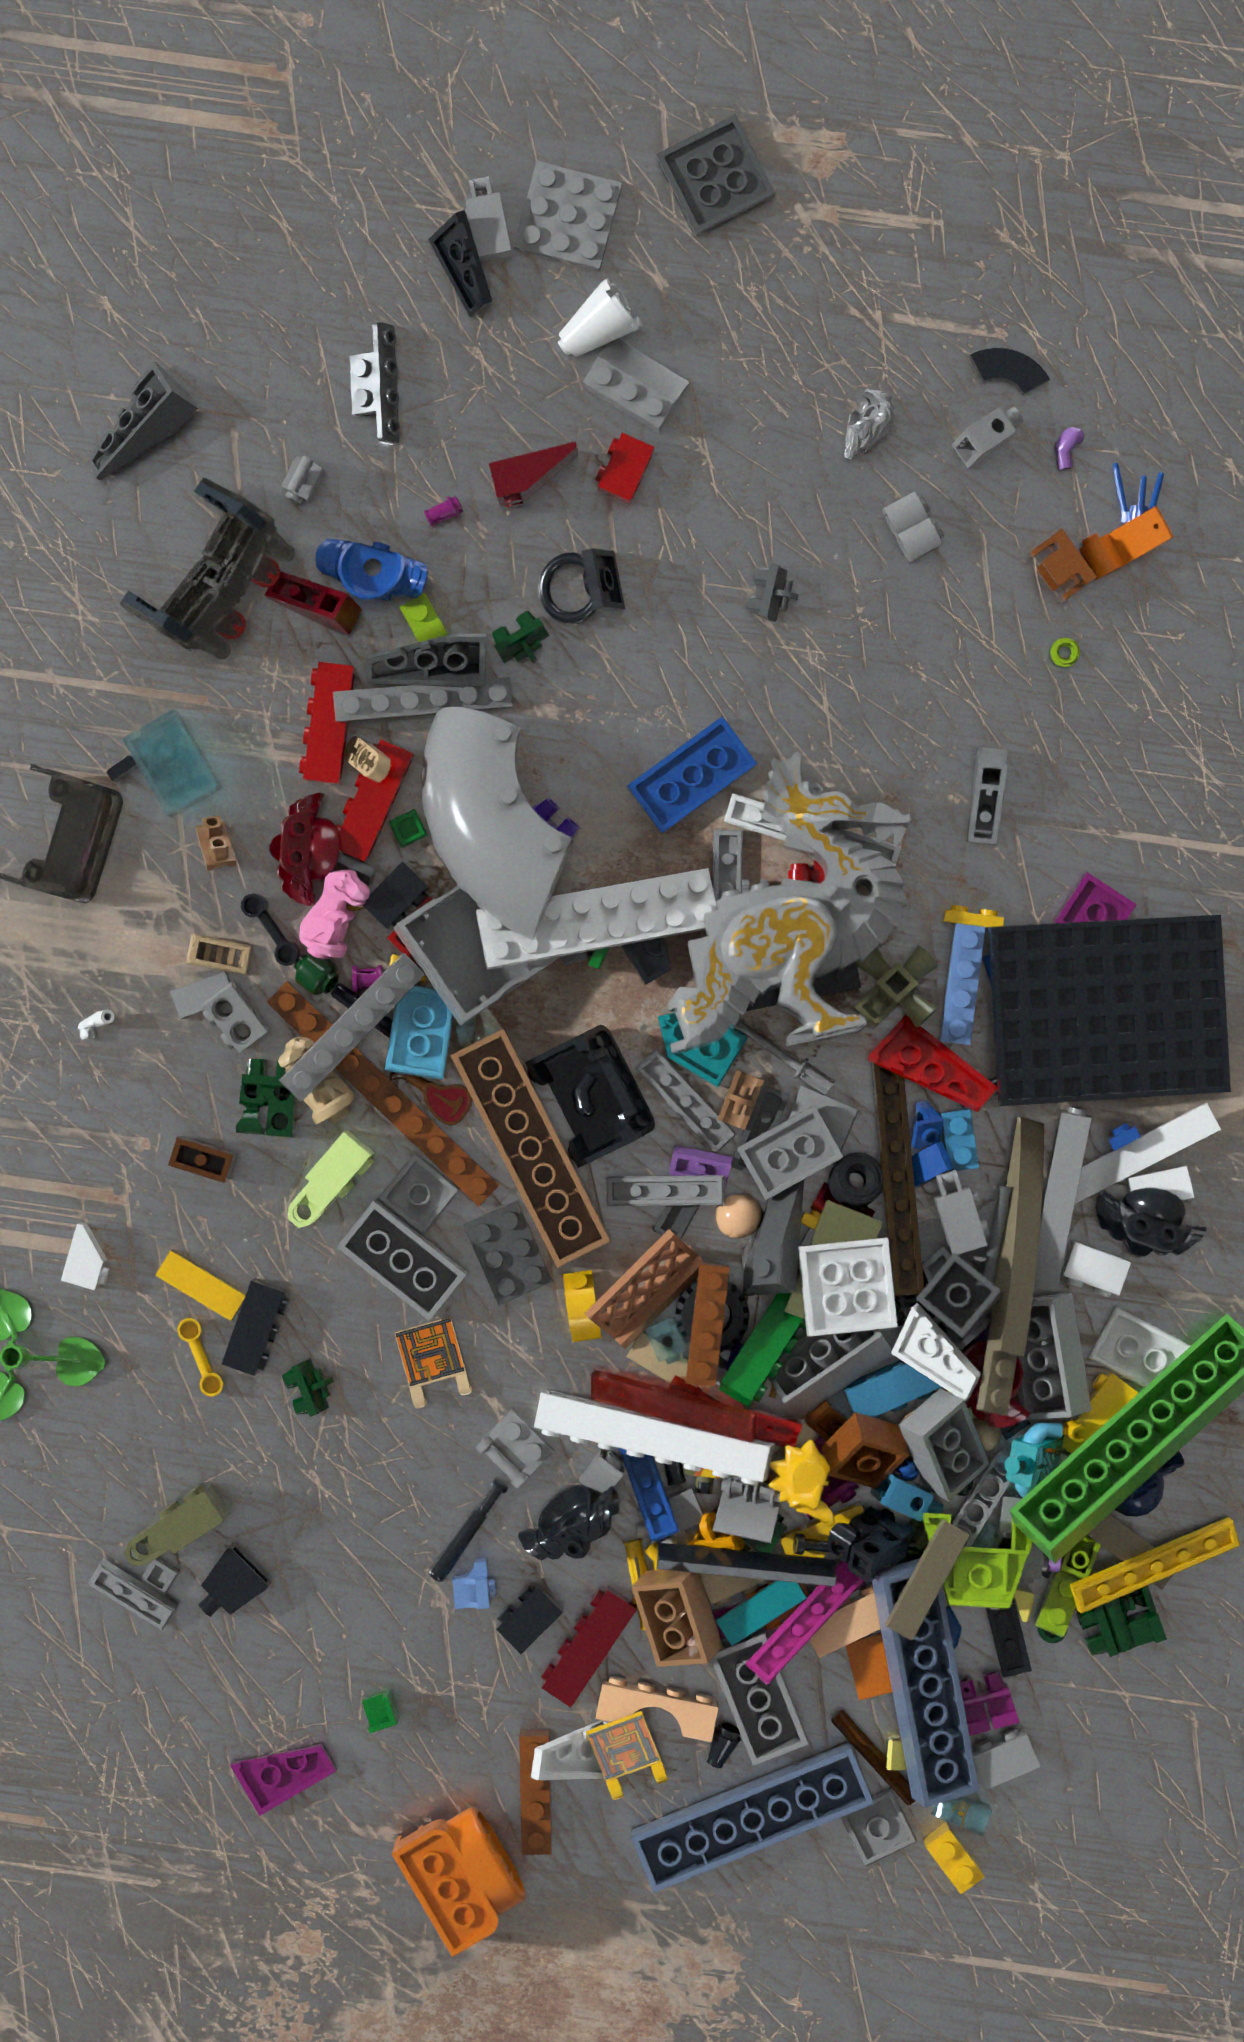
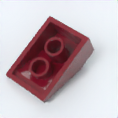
[489,441,578,509]

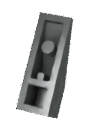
[967,747,1008,845]

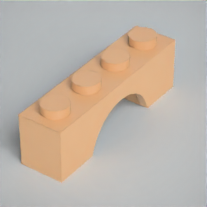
[595,1676,719,1742]

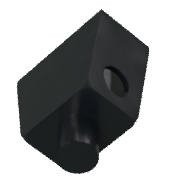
[198,1543,272,1617]

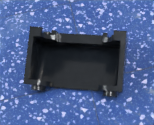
[525,1025,655,1168]

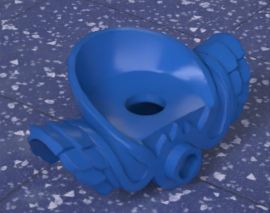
[315,538,428,602]

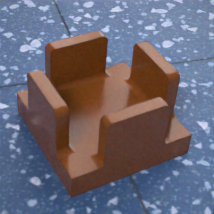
[1029,528,1097,602]

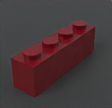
[540,1585,637,1708]

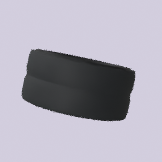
[828,1152,883,1208]

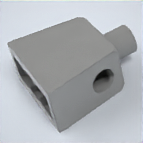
[951,407,1023,469]

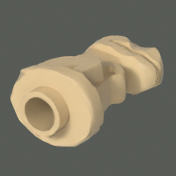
[278,1037,355,1125]

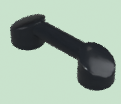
[241,893,300,966]

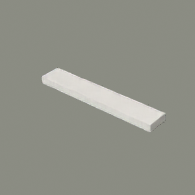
[724,794,901,864]
[1075,1103,1221,1204]

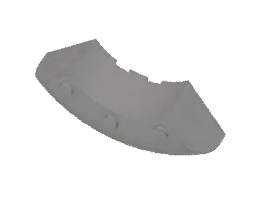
[421,707,572,940]

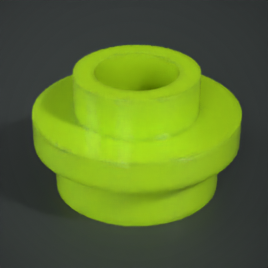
[1050,637,1080,667]

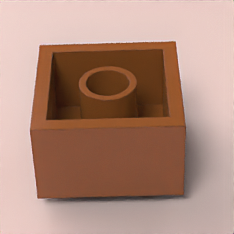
[822,1412,910,1489]

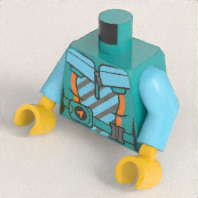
[1005,1420,1085,1498]

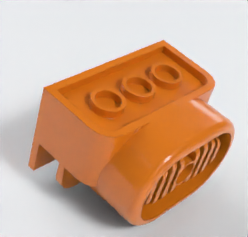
[391,1807,526,1957]

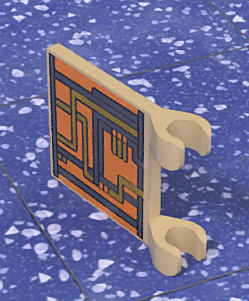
[394,1316,472,1409]

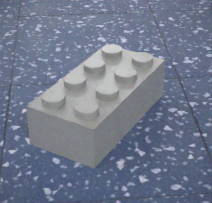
[337,1199,468,1321]
[1018,1293,1092,1420]
[711,1628,809,1766]

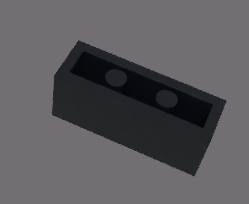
[221,1278,289,1376]

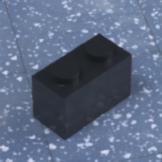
[363,861,429,929]
[496,1583,564,1654]

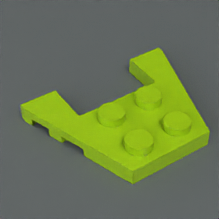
[923,1513,1032,1609]

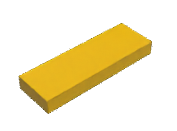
[155,1250,246,1321]

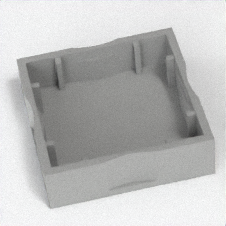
[393,884,561,1026]

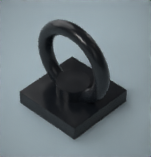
[538,548,625,624]

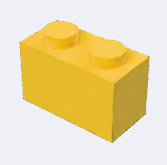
[923,1822,985,1895]

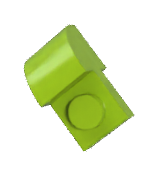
[399,593,448,642]

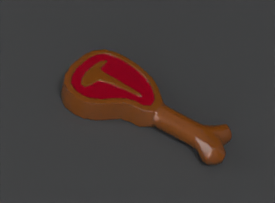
[390,1072,472,1126]

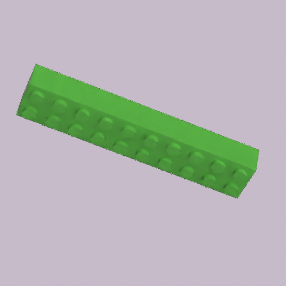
[1009,1314,1244,1564]

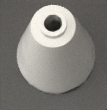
[558,278,642,357]

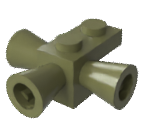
[853,945,938,1029]

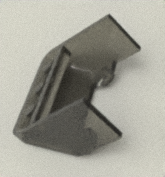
[0,764,123,903]

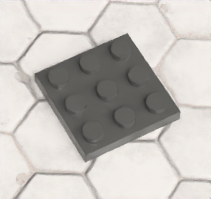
[656,114,775,236]

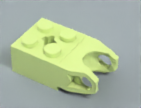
[287,1130,375,1228]

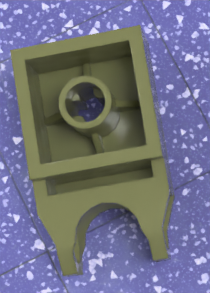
[123,1484,231,1566]

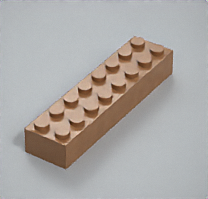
[450,1028,611,1268]

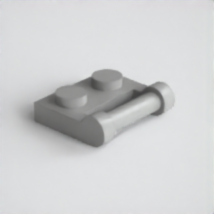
[475,1409,554,1489]

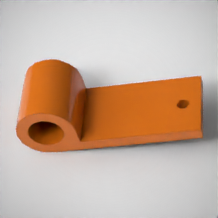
[1079,506,1174,581]

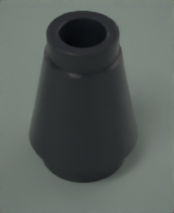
[706,1722,741,1769]

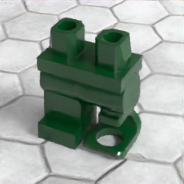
[236,1058,297,1138]
[1076,1586,1167,1657]

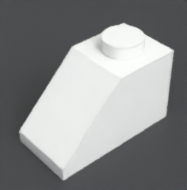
[61,1222,110,1290]

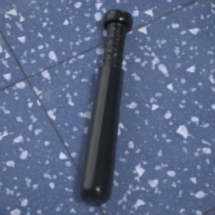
[429,1478,508,1582]

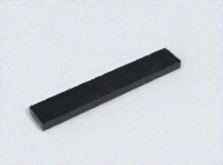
[657,1542,836,1586]

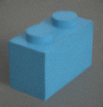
[939,1108,979,1172]

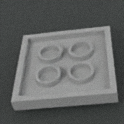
[514,160,622,271]

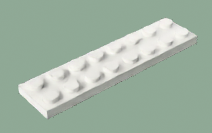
[476,868,717,970]

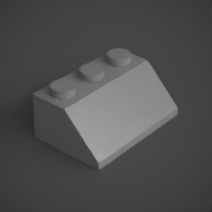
[583,339,690,433]

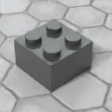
[916,1253,1003,1340]

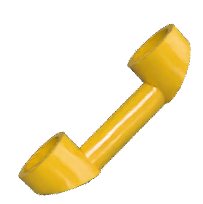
[177,1318,223,1397]

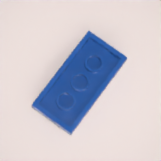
[627,716,757,834]

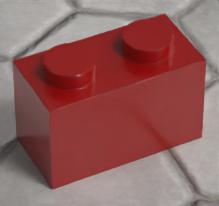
[595,432,655,505]

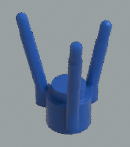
[1113,463,1164,523]

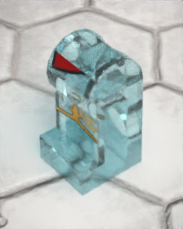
[931,1796,992,1836]

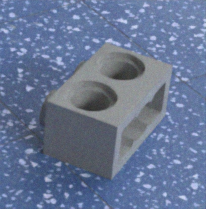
[203,981,268,1053]

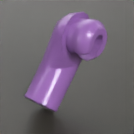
[1055,427,1084,470]

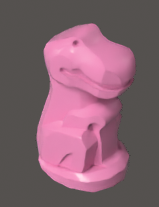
[299,870,370,959]

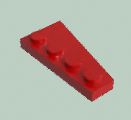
[868,1015,997,1112]

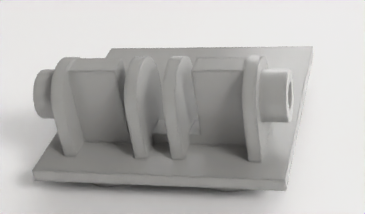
[713,1476,781,1543]

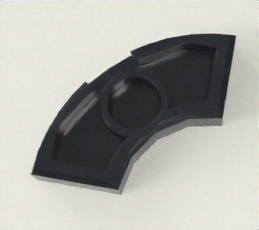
[970,348,1050,395]

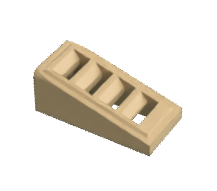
[186,934,252,975]

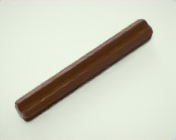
[831,1710,915,1806]

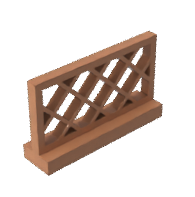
[584,1229,705,1349]

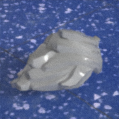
[844,389,894,460]

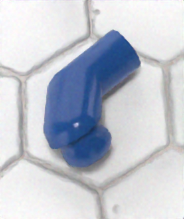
[894,1459,919,1481]

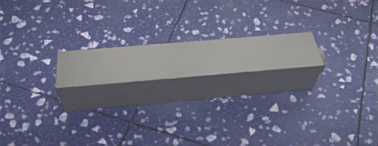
[1034,1106,1092,1292]

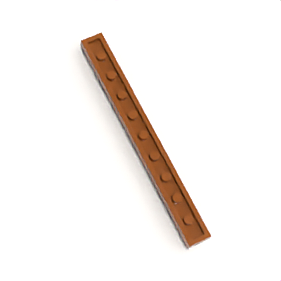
[267,981,499,1206]

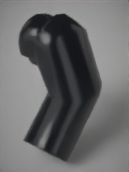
[572,1072,598,1117]

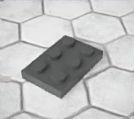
[463,1201,553,1306]

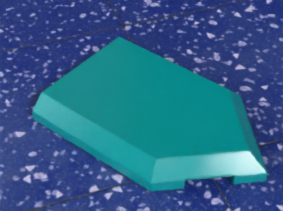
[658,1012,748,1087]

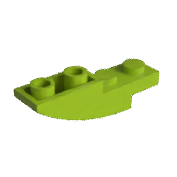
[1035,1535,1101,1637]

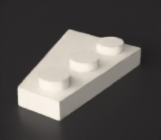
[891,1303,981,1401]

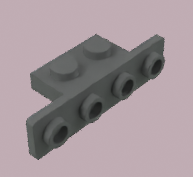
[350,322,400,444]

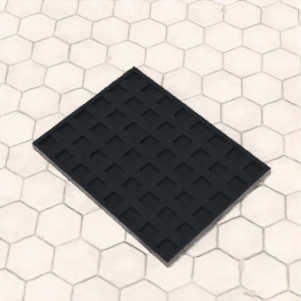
[988,915,1231,1106]

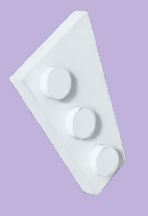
[531,1720,610,1780]

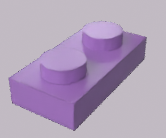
[668,1145,733,1187]

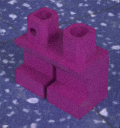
[959,1670,1020,1736]

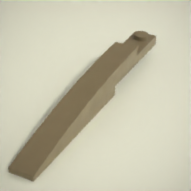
[976,1117,1044,1416]

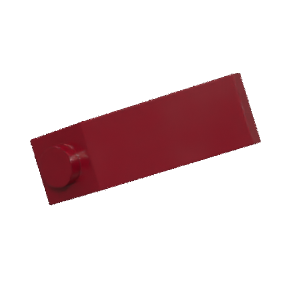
[264,571,362,635]

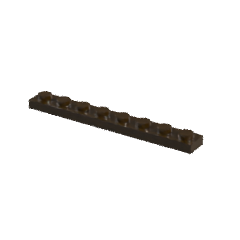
[871,1062,924,1297]

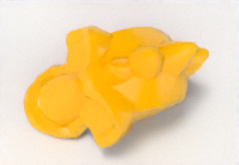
[769,1440,835,1527]

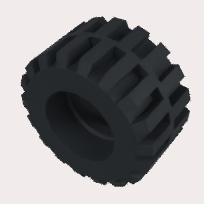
[675,1280,750,1353]

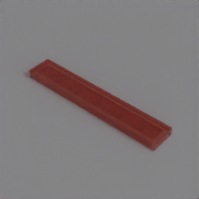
[591,1369,757,1443]

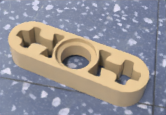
[344,736,391,782]

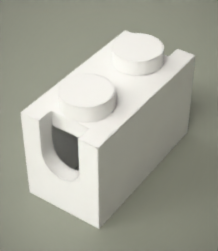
[1061,1240,1131,1298]

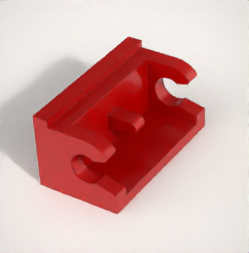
[736,1406,802,1448]

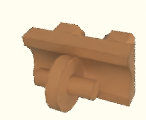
[196,815,236,871]
[717,1070,764,1130]

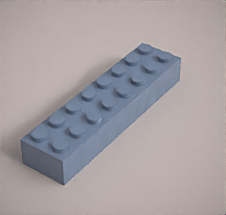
[872,1558,979,1807]
[631,1742,874,1893]

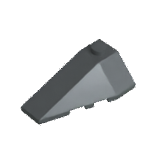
[87,362,197,480]
[366,633,486,686]
[742,1179,804,1296]

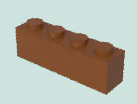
[685,1262,730,1387]
[519,1729,552,1855]

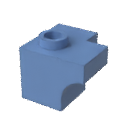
[452,1557,497,1609]

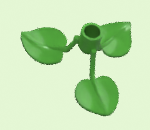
[0,1288,106,1421]

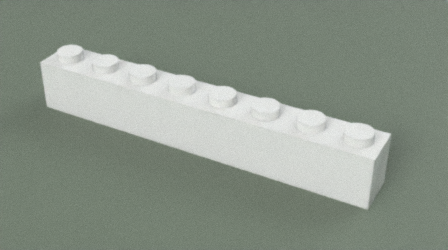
[534,1389,775,1485]

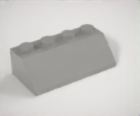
[768,1329,893,1421]

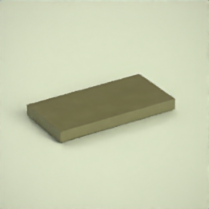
[784,1200,883,1320]

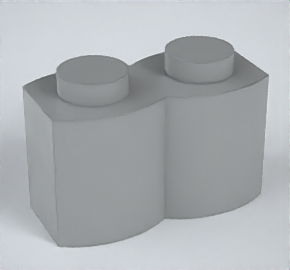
[882,492,944,563]

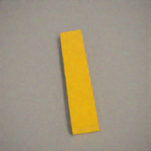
[1069,1517,1241,1614]

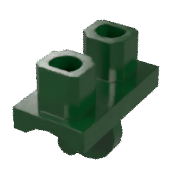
[492,611,549,663]
[282,1358,334,1417]

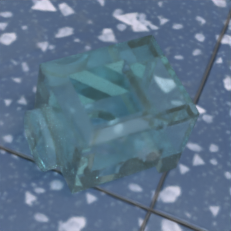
[645,1317,687,1365]

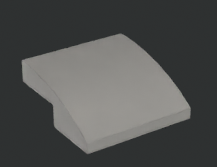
[786,1085,859,1164]

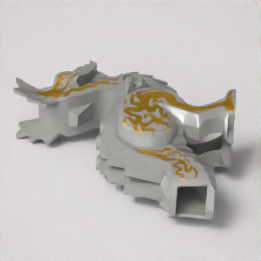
[667,752,914,1053]

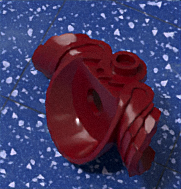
[269,792,340,906]
[950,1340,1031,1428]

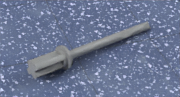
[735,1020,835,1095]

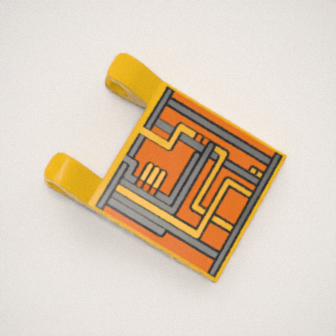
[586,1711,668,1800]

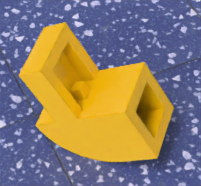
[563,1270,602,1342]

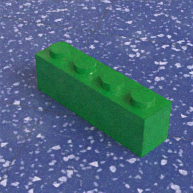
[719,1293,806,1408]

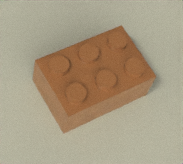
[631,1569,723,1667]

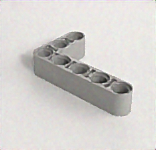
[951,1449,1011,1610]

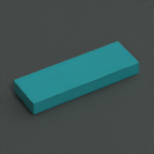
[716,1581,807,1646]

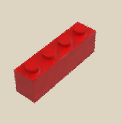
[299,661,356,785]
[336,739,415,863]

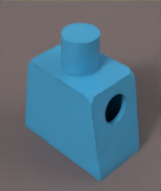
[870,1471,944,1522]

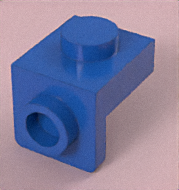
[912,1100,944,1149]
[1108,1123,1141,1151]

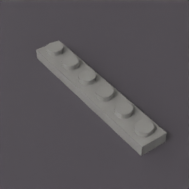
[333,677,513,722]
[279,953,425,1101]

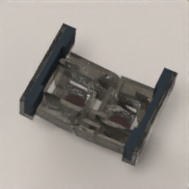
[119,477,295,659]

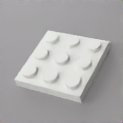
[798,1238,897,1336]

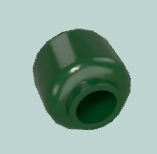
[294,954,339,995]

